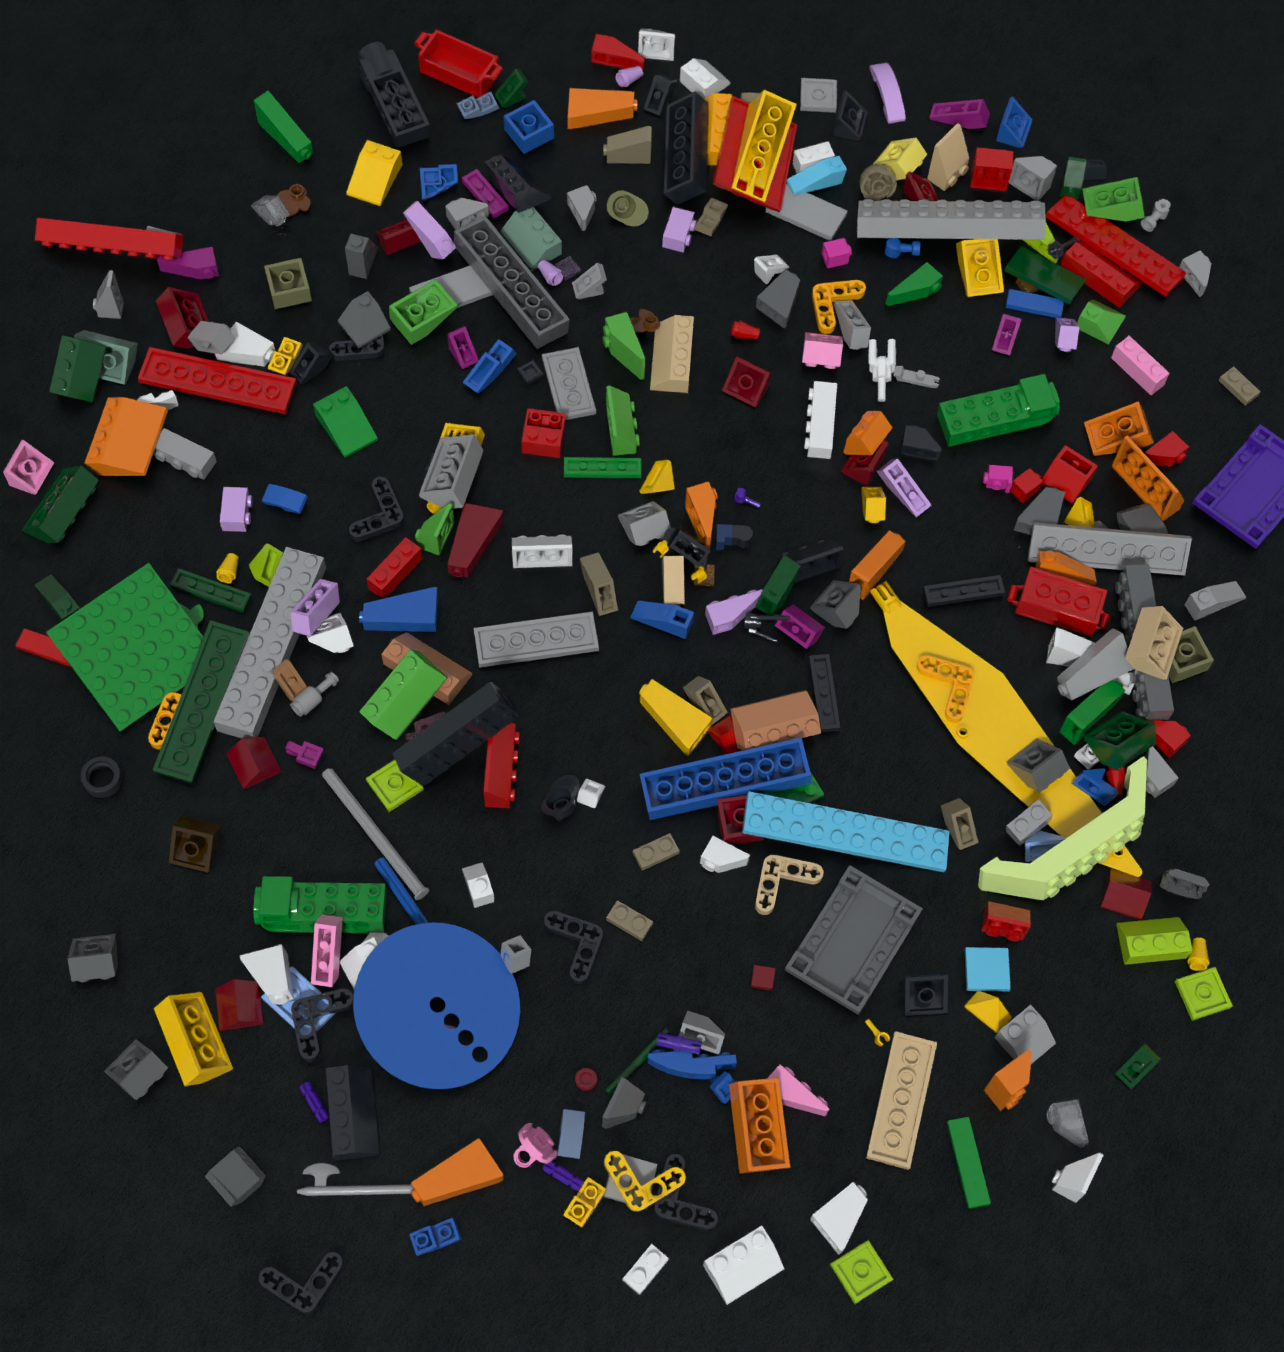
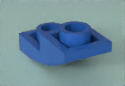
[262,484,308,514]
[409,1217,462,1256]

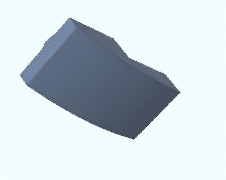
[457,92,499,119]
[557,1109,585,1159]

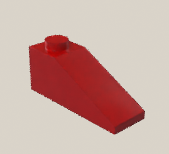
[592,34,644,71]

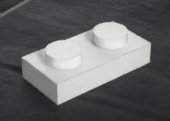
[623,1244,669,1295]

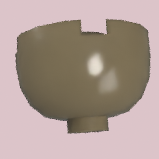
[860,164,897,201]

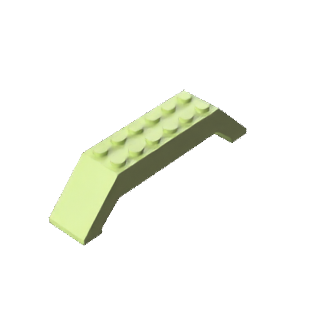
[978,756,1147,900]

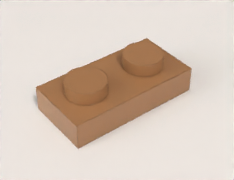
[271,659,307,702]

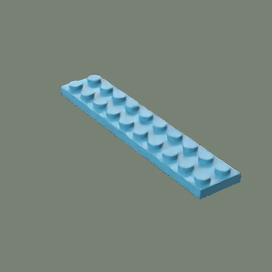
[742,792,950,872]

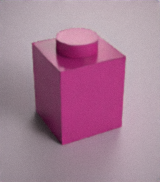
[822,238,852,268]

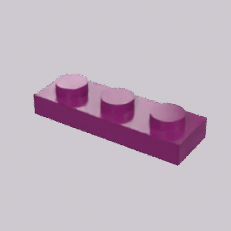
[462,169,509,218]

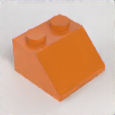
[843,411,892,455]

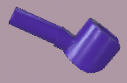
[735,488,760,508]

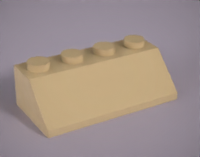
[650,315,694,393]

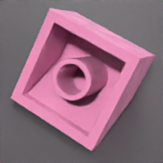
[802,332,843,369]

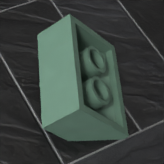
[500,207,562,271]
[74,330,138,385]

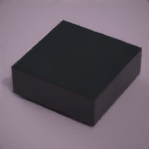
[517,360,543,386]

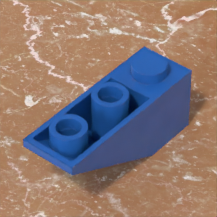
[630,601,694,639]

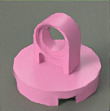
[514,1123,558,1168]

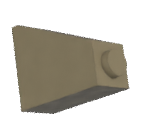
[604,126,651,164]
[580,553,618,616]

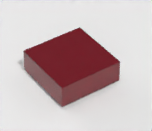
[751,965,775,991]

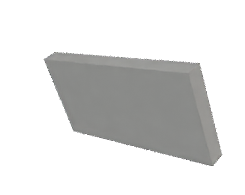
[766,184,848,241]
[409,266,493,308]
[542,347,596,420]

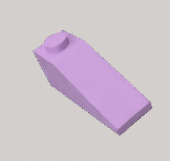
[403,201,456,259]
[877,459,931,517]

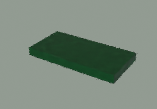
[1004,246,1086,305]

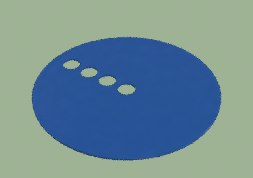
[353,923,520,1089]

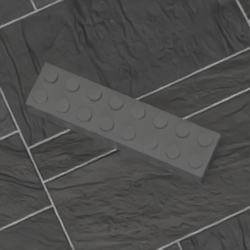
[1115,564,1174,721]

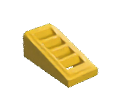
[441,423,484,445]

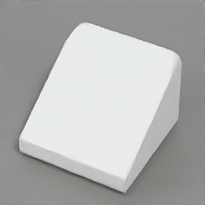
[577,779,605,808]

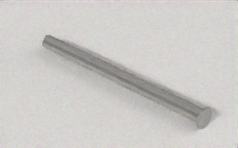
[322,768,429,900]

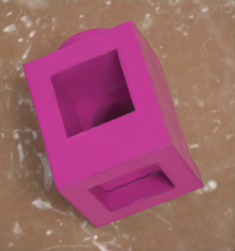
[983,465,1013,493]

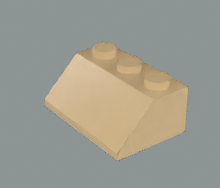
[1125,606,1183,680]

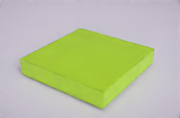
[366,760,424,812]
[1175,967,1232,1021]
[830,1240,893,1304]

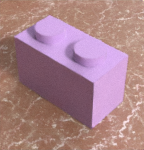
[662,207,696,252]
[220,487,252,532]

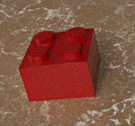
[970,148,1013,191]

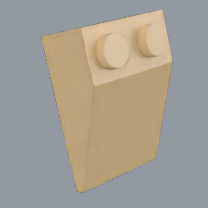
[927,123,969,191]

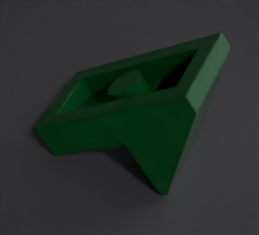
[495,69,529,108]
[1115,1044,1161,1089]

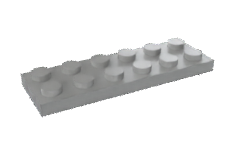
[474,612,599,668]

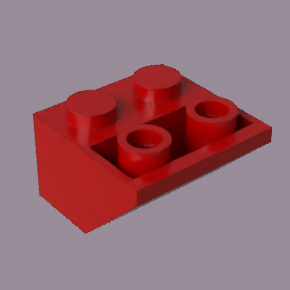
[522,409,566,458]
[1042,445,1098,504]
[981,901,1031,941]

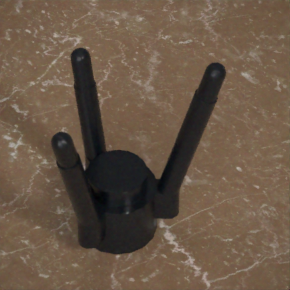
[744,613,790,643]

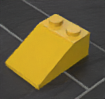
[347,140,402,206]
[956,239,1004,297]

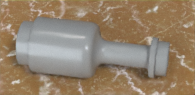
[290,672,339,716]

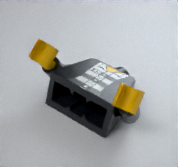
[653,526,711,584]

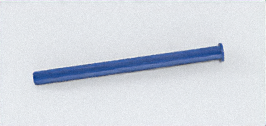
[375,857,429,925]

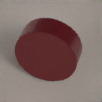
[575,1068,597,1091]

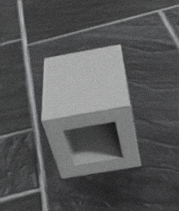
[501,935,531,974]

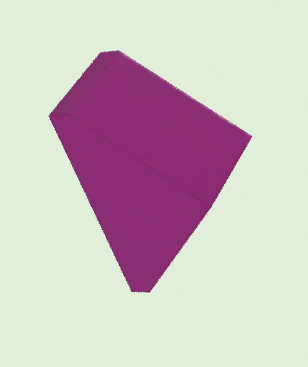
[992,314,1021,355]
[448,326,479,369]

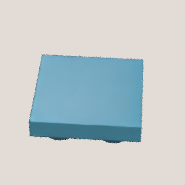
[965,947,1010,991]

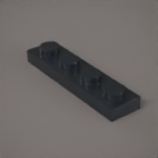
[923,575,1005,607]
[809,654,840,732]

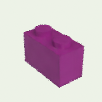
[775,605,825,649]

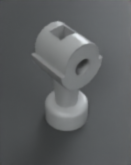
[1141,199,1170,232]

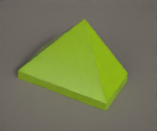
[249,544,283,587]

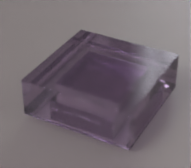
[555,256,581,281]

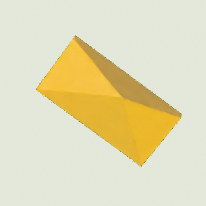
[639,460,675,494]
[1064,497,1094,528]
[964,991,1012,1033]

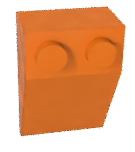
[1084,401,1154,456]
[685,482,717,550]

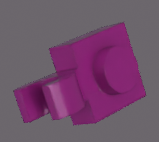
[285,741,324,769]

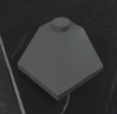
[338,291,390,348]
[810,580,861,628]
[602,1077,647,1129]

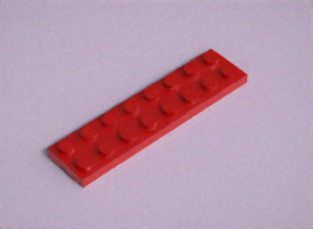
[1046,196,1187,296]
[138,347,297,414]

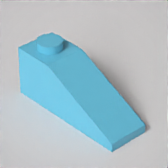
[786,156,847,195]

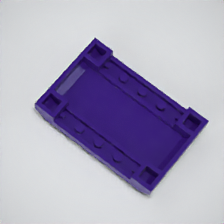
[1193,424,1284,549]

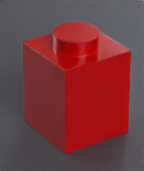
[1010,468,1043,503]

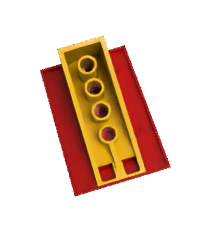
[713,90,797,212]

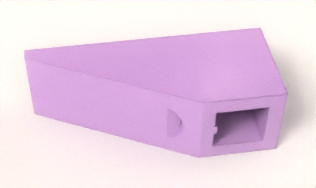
[705,589,763,635]

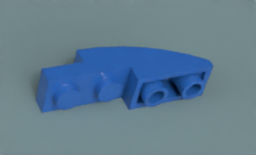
[648,1049,737,1079]

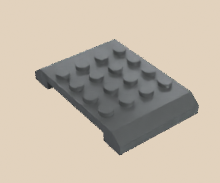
[785,865,923,1015]

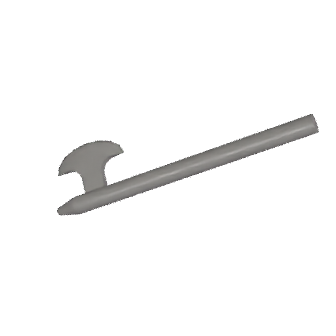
[297,1163,413,1196]

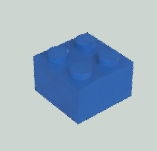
[504,100,554,154]

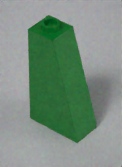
[254,91,313,163]
[1059,680,1126,745]

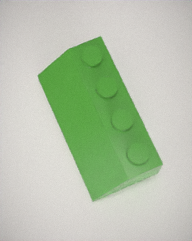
[359,649,448,740]

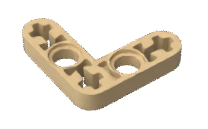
[755,855,823,915]

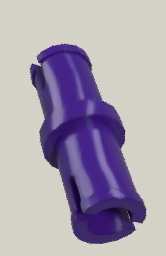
[656,1032,702,1055]

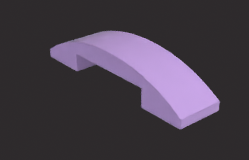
[870,63,906,124]

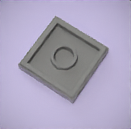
[800,78,837,112]
[603,1154,657,1209]

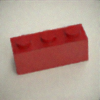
[367,537,422,599]

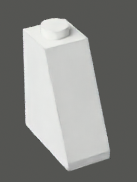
[215,322,275,366]
[1046,628,1095,667]
[240,945,294,1005]
[810,1182,868,1255]

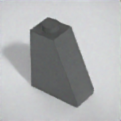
[345,234,378,279]
[756,269,800,328]
[1014,487,1065,535]

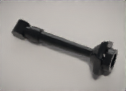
[1048,236,1081,259]

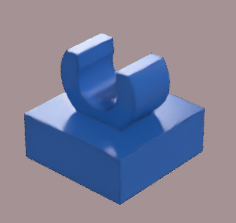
[710,1071,735,1104]

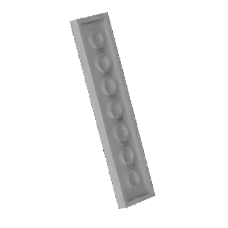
[1028,522,1192,575]

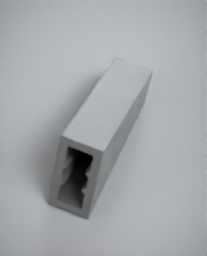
[1057,629,1134,700]

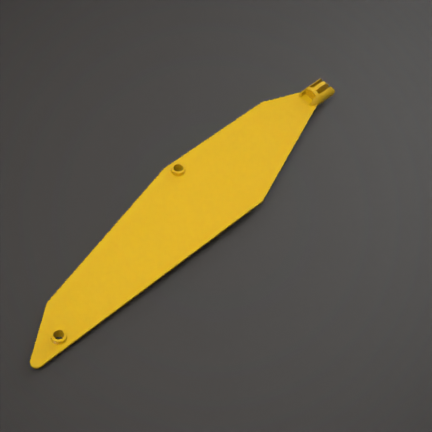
[870,581,1142,877]

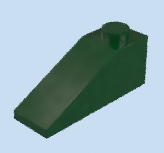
[34,574,80,621]

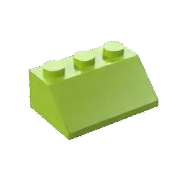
[1116,917,1193,965]

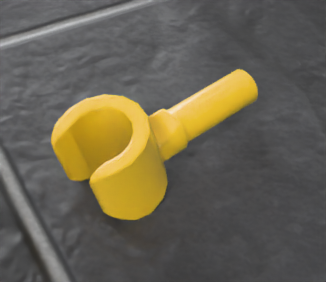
[865,1019,890,1046]

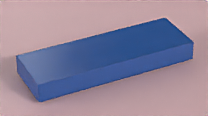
[1006,289,1064,318]

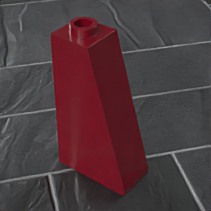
[448,503,503,577]

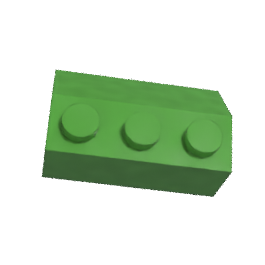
[606,386,639,456]

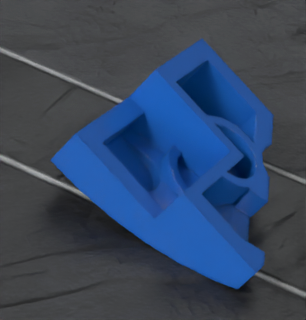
[420,164,458,201]

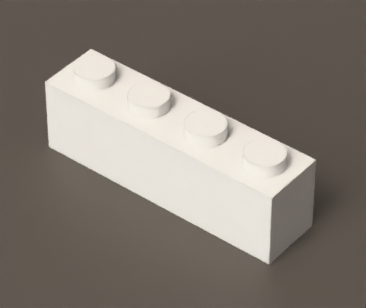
[804,381,837,459]

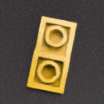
[268,337,303,376]
[563,1177,605,1227]

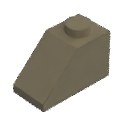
[683,676,728,725]
[941,798,978,850]

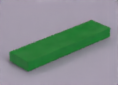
[564,457,641,478]
[947,1117,991,1209]

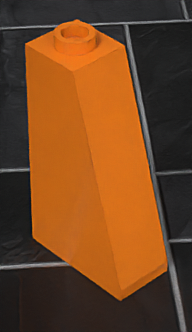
[568,88,637,129]
[849,530,906,600]
[410,1138,503,1206]

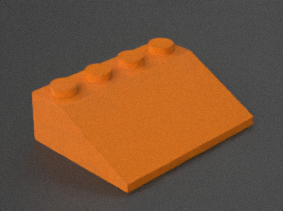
[84,397,168,476]
[1112,435,1184,521]

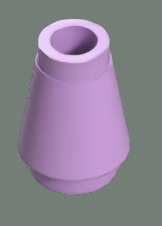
[616,66,643,87]
[538,260,563,286]

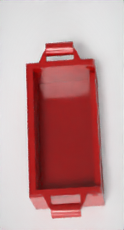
[414,30,503,98]
[1007,567,1110,637]

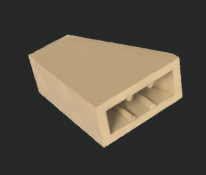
[662,556,684,607]

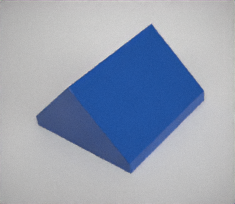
[996,97,1032,148]

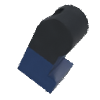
[716,524,753,550]

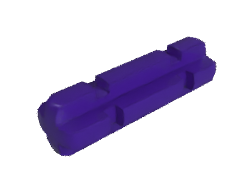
[300,1081,329,1123]
[543,1161,584,1191]

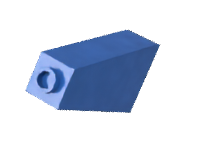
[359,587,438,632]

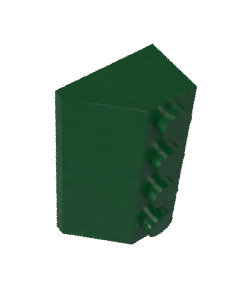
[22,466,99,543]

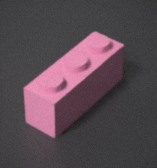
[1111,336,1169,395]
[311,915,343,987]

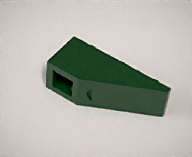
[755,555,801,616]

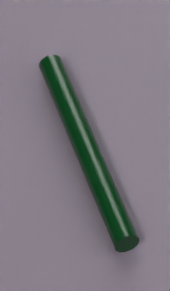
[605,1028,670,1096]

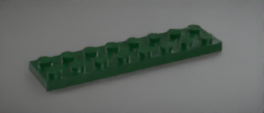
[153,620,249,784]

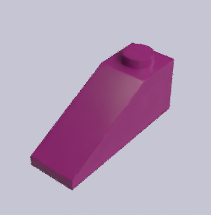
[929,99,990,129]
[157,247,219,279]

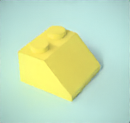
[874,138,927,180]

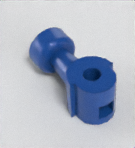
[885,238,920,258]

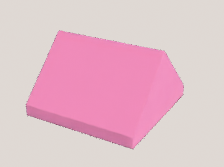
[3,440,54,495]

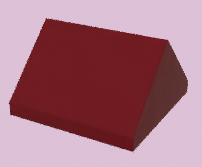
[903,172,939,202]
[375,220,420,255]
[722,356,771,407]
[841,441,888,486]
[227,737,282,789]
[1101,869,1151,920]
[215,979,263,1031]

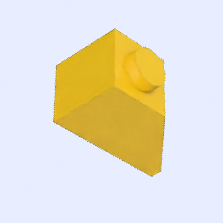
[862,487,886,523]

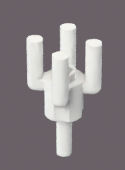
[869,339,896,402]

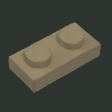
[1219,366,1260,406]
[633,833,679,871]
[606,900,653,941]

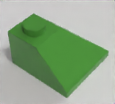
[1077,299,1126,344]
[415,503,454,555]

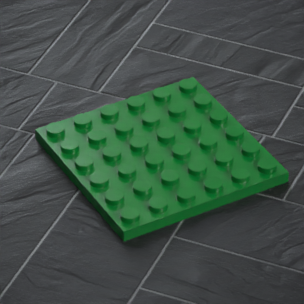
[46,563,203,732]

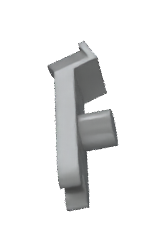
[893,366,940,388]

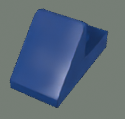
[1072,769,1118,807]

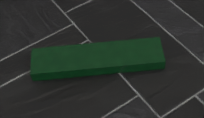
[170,568,252,613]

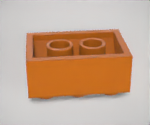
[984,1049,1032,1111]

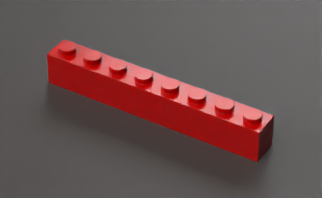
[35,218,183,261]

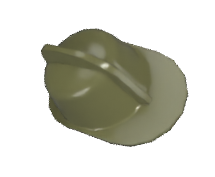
[607,190,648,227]

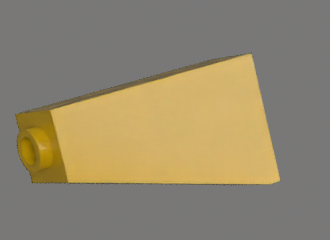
[639,679,712,757]

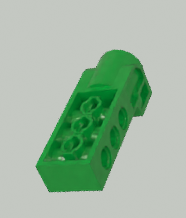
[937,374,1060,447]
[253,876,387,933]

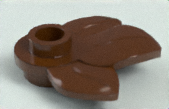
[274,184,310,216]
[630,309,660,333]

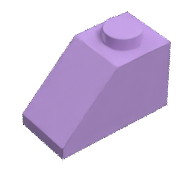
[1055,318,1080,351]

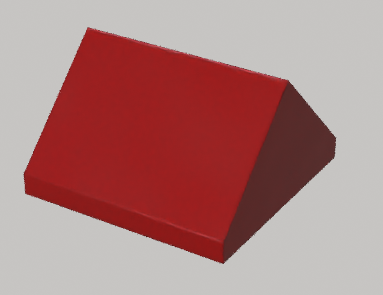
[708,715,743,755]

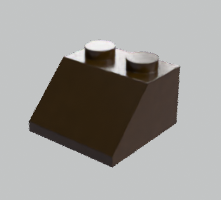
[168,816,221,873]

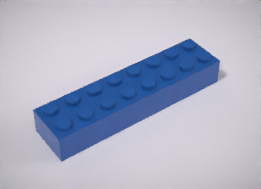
[640,738,811,820]

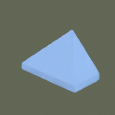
[1025,831,1066,862]

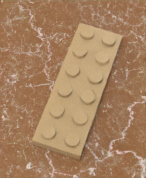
[866,1031,937,1170]

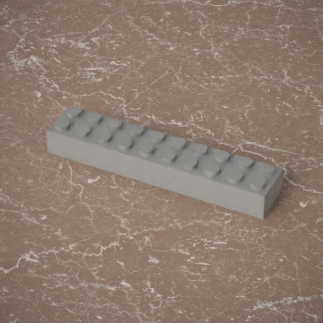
[857,199,1046,240]
[214,547,326,738]

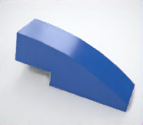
[463,339,516,393]

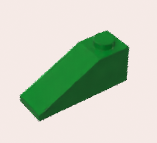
[886,262,943,306]

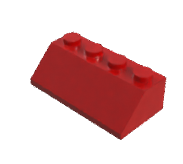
[1061,241,1142,308]
[484,723,520,808]

